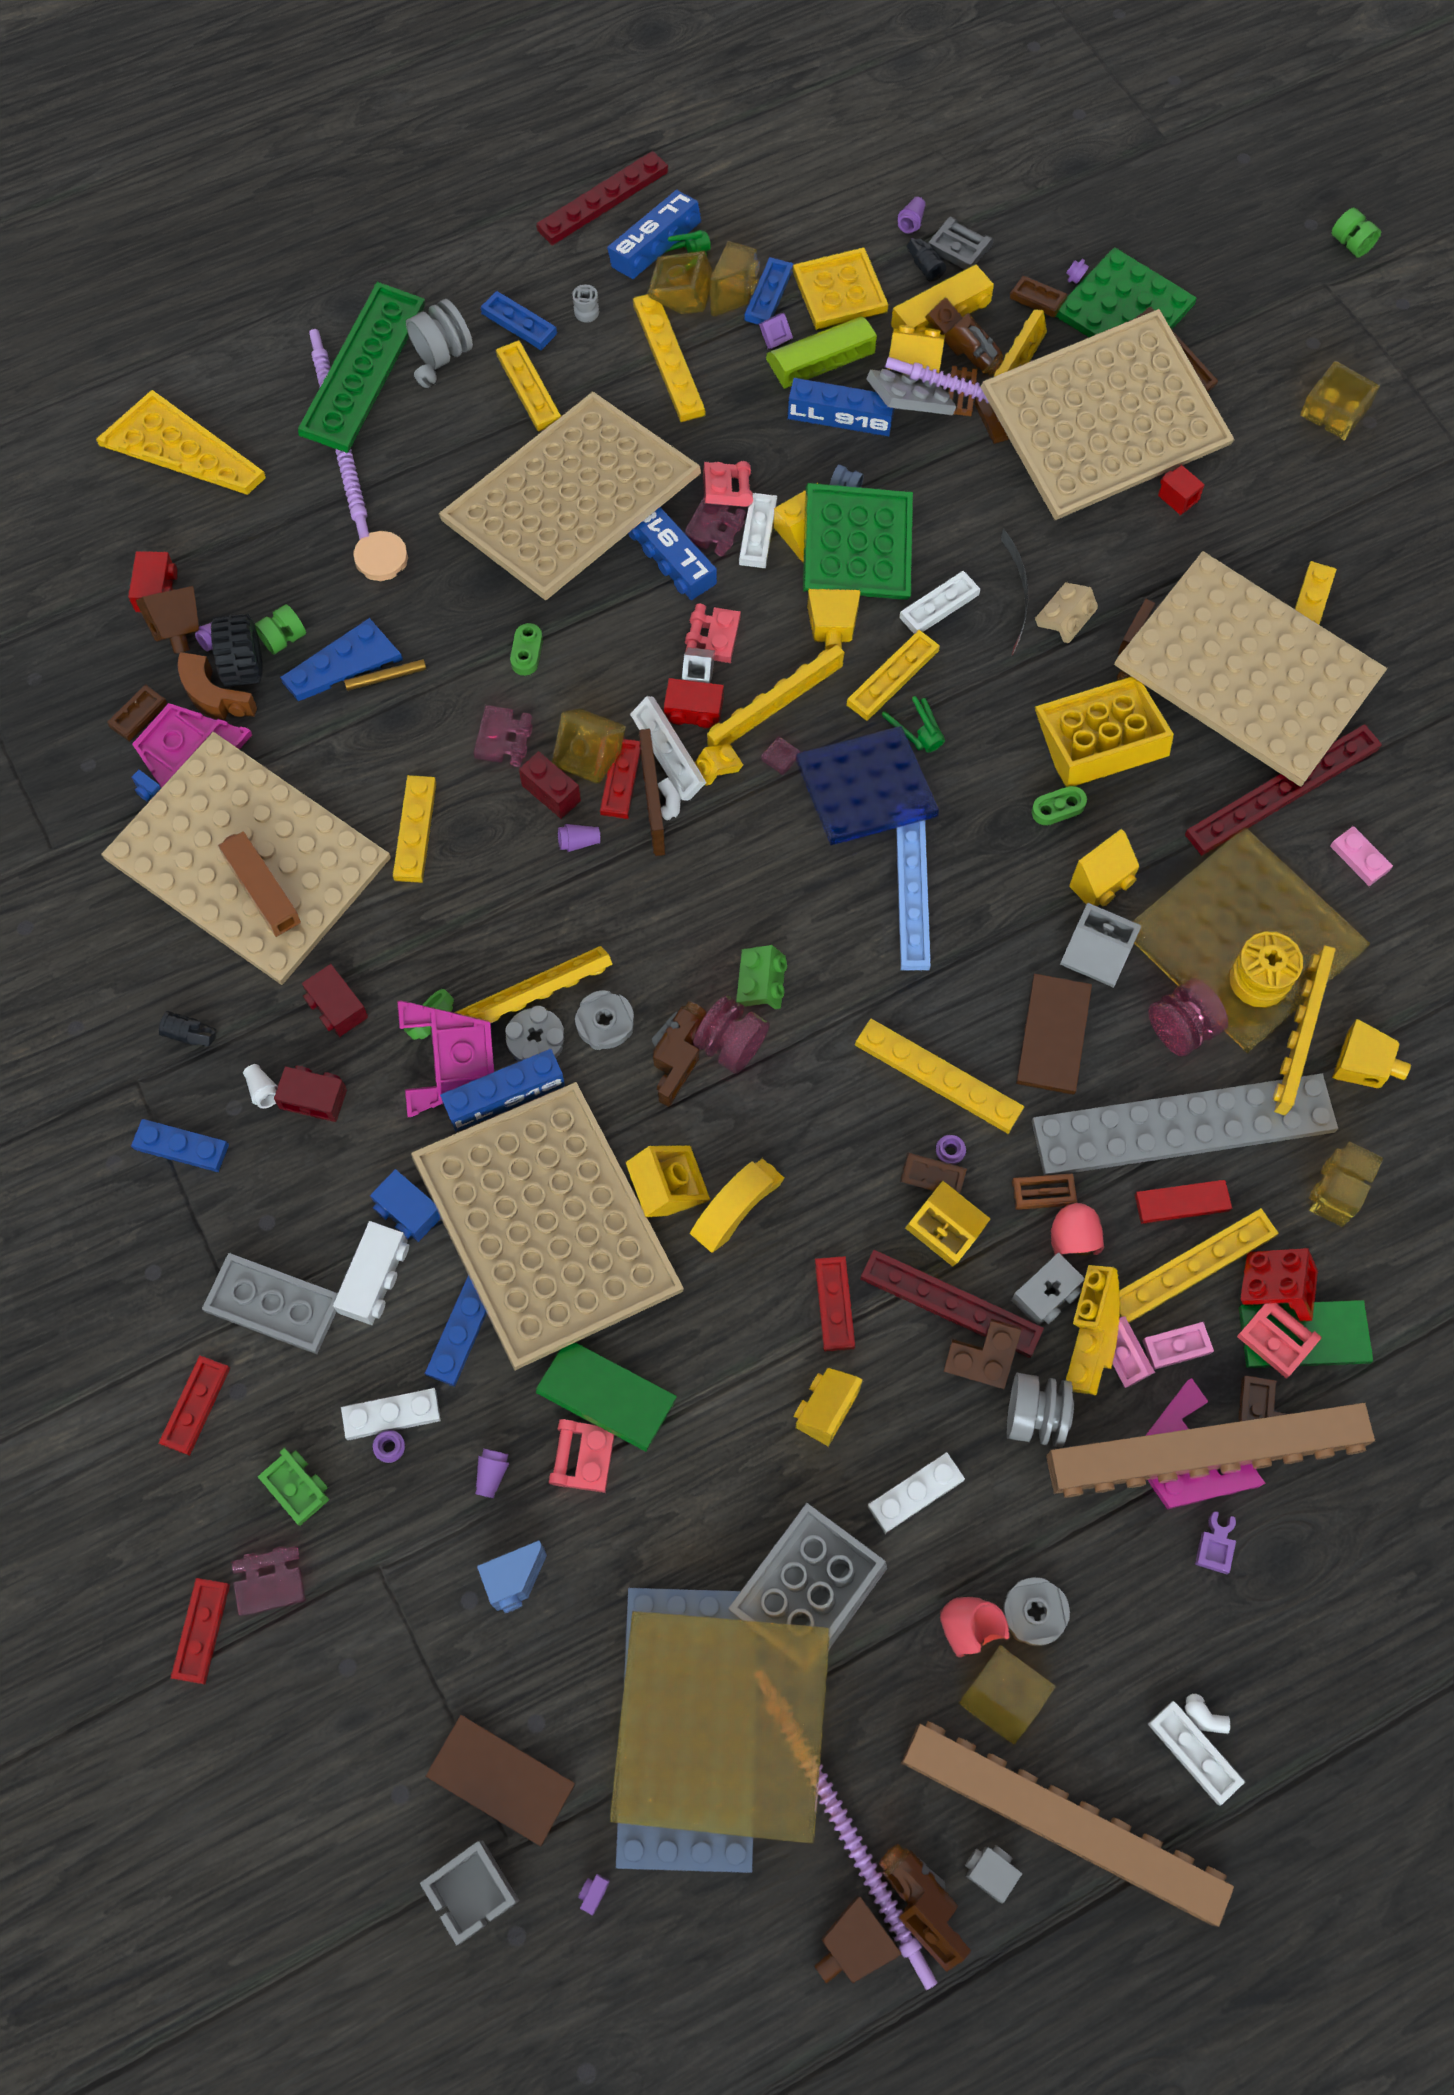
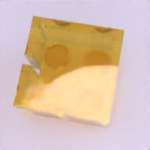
[1300,361,1380,440]
[1309,1141,1383,1227]

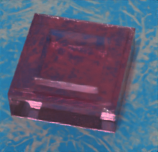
[761,736,800,775]

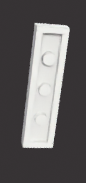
[630,696,707,800]

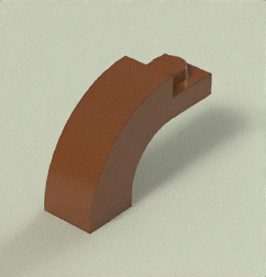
[178,652,257,721]

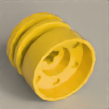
[1229,931,1303,1008]

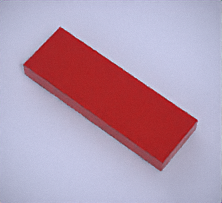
[600,738,641,819]
[1135,1180,1232,1224]
[815,1256,855,1351]
[159,1355,230,1456]
[171,1578,230,1684]

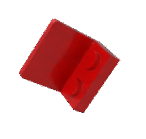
[1241,1248,1318,1321]

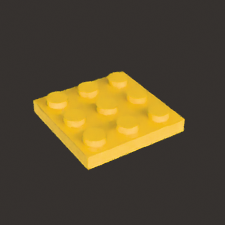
[793,248,888,330]

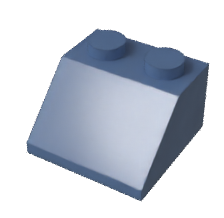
[477,1541,547,1613]

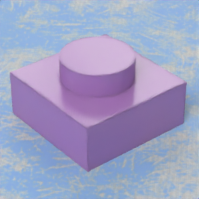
[759,313,793,349]
[578,1874,610,1915]

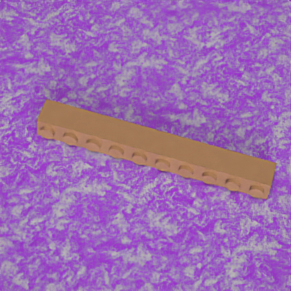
[1046,1403,1375,1498]
[901,1722,1234,1927]

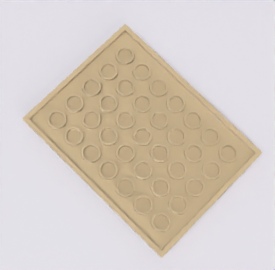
[980,309,1234,520]
[439,392,701,600]
[1114,551,1387,787]
[101,732,391,985]
[411,1082,684,1370]

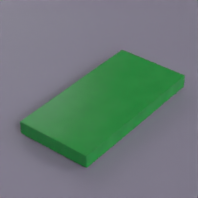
[1239,1300,1373,1368]
[536,1343,677,1452]

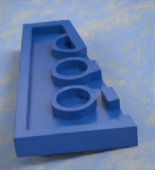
[280,618,403,701]

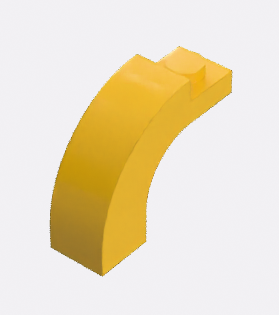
[690,1159,785,1253]

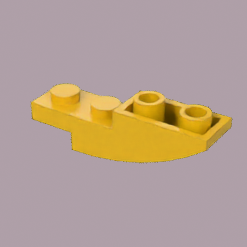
[1066,1265,1120,1395]

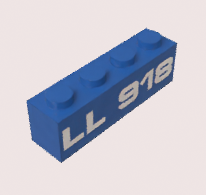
[607,190,701,279]
[788,378,895,436]
[628,507,717,601]
[440,1049,565,1132]

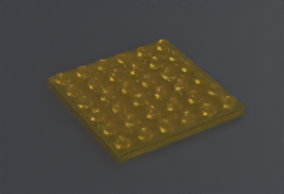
[1132,828,1370,1054]
[610,1611,830,1843]

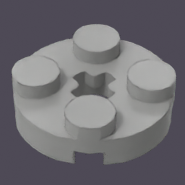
[575,990,634,1050]
[505,1006,565,1062]
[1003,1577,1070,1646]

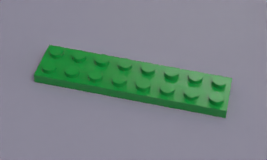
[298,282,425,453]

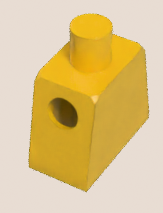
[808,589,860,650]
[1332,1019,1411,1088]

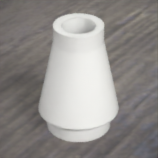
[243,1064,278,1109]

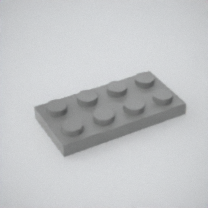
[202,1253,338,1354]

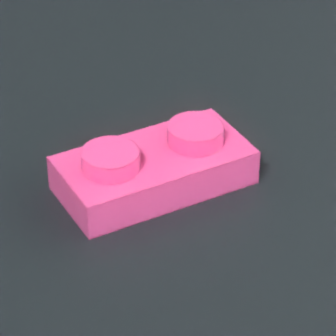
[1330,826,1393,886]
[1112,1316,1155,1388]
[1142,1322,1214,1370]

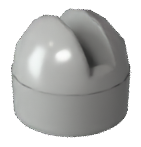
[414,364,437,388]

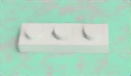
[739,493,777,568]
[900,571,980,634]
[341,1388,441,1440]
[867,1453,965,1534]
[1148,1701,1245,1805]

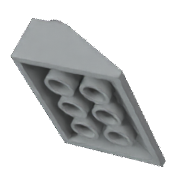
[728,1503,887,1676]

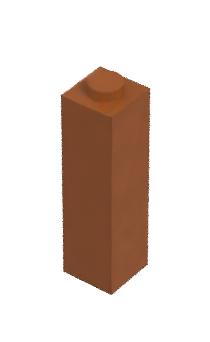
[218,831,301,937]

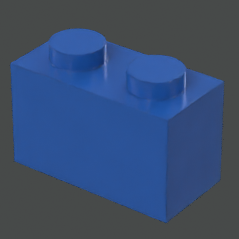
[370,1169,441,1242]

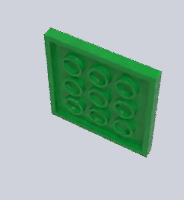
[1055,247,1197,338]
[803,483,913,600]

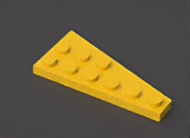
[96,390,266,495]

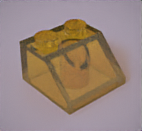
[711,241,760,316]
[647,251,714,314]
[552,709,626,784]
[959,1645,1056,1745]

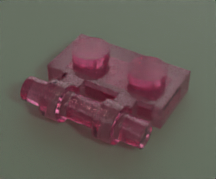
[684,497,746,556]
[474,705,533,767]
[232,1546,306,1617]

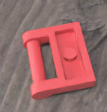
[703,461,753,507]
[1237,1303,1322,1379]
[549,1419,615,1493]

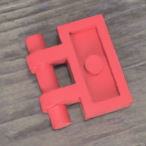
[685,604,741,663]

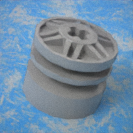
[406,299,473,370]
[1007,1373,1074,1448]

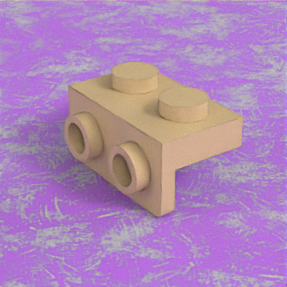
[1035,582,1098,643]

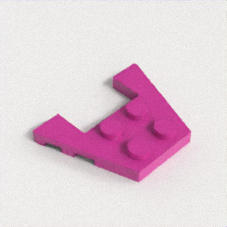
[132,703,252,788]
[397,1000,494,1117]
[1145,1378,1265,1509]

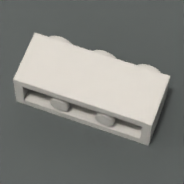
[333,1221,409,1325]

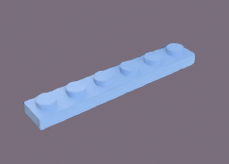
[896,810,931,970]

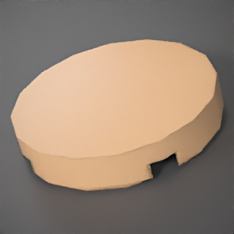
[353,531,408,581]

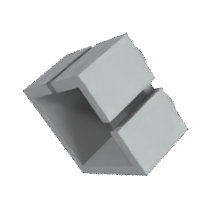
[420,1841,519,1946]

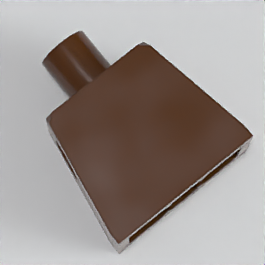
[136,586,199,654]
[814,1896,902,1984]

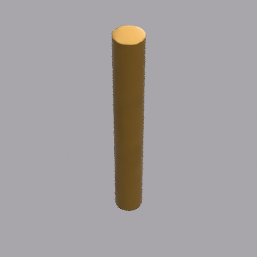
[344,659,427,691]

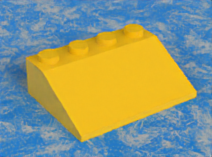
[1035,677,1174,787]

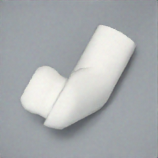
[658,777,681,820]
[1185,1694,1230,1734]

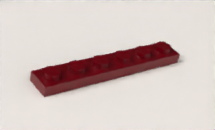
[536,151,668,246]
[860,1250,1044,1358]

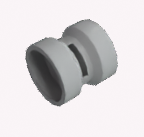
[572,284,599,322]

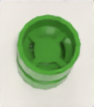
[1332,207,1381,257]
[255,604,306,655]

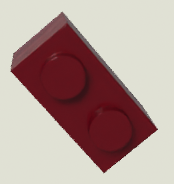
[519,751,581,819]
[302,964,368,1037]
[274,1066,347,1122]

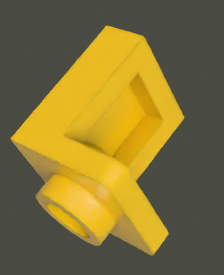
[694,744,743,786]

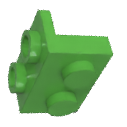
[736,945,787,1009]
[258,1448,330,1526]

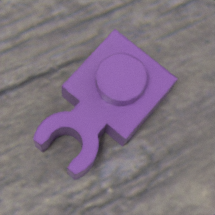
[1195,1511,1236,1574]

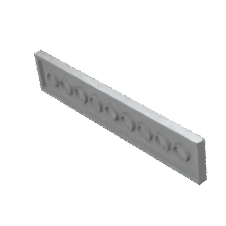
[1031,1073,1338,1176]

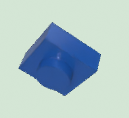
[131,770,161,802]

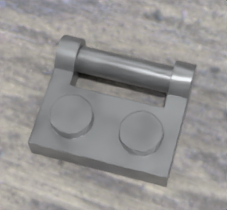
[928,217,994,270]

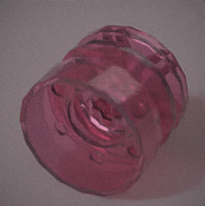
[1148,978,1228,1057]
[693,995,770,1074]

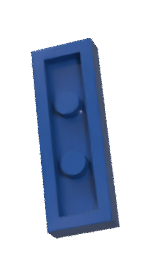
[745,257,793,325]
[481,291,557,350]
[131,1119,229,1172]

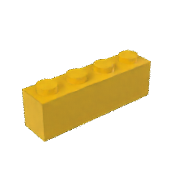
[891,264,994,332]

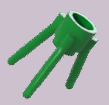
[666,230,711,283]
[882,696,945,753]

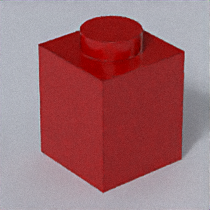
[1158,465,1204,515]

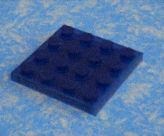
[796,726,939,845]

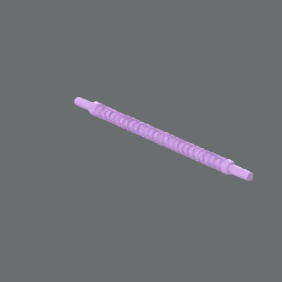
[309,329,369,539]
[885,357,989,403]
[754,1668,938,1990]

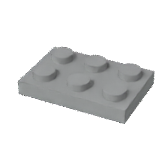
[867,369,957,415]

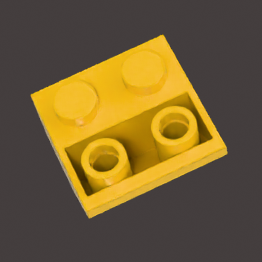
[905,1181,990,1267]

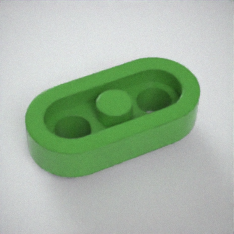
[510,623,543,676]
[1031,786,1087,825]
[404,989,454,1040]

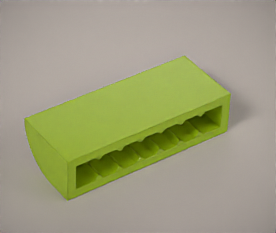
[766,317,877,389]

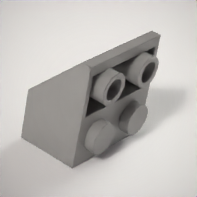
[1060,903,1141,988]

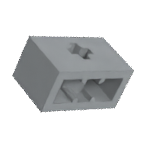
[1011,1252,1085,1325]

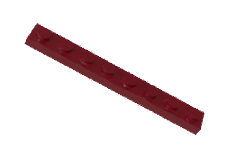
[1185,724,1382,856]

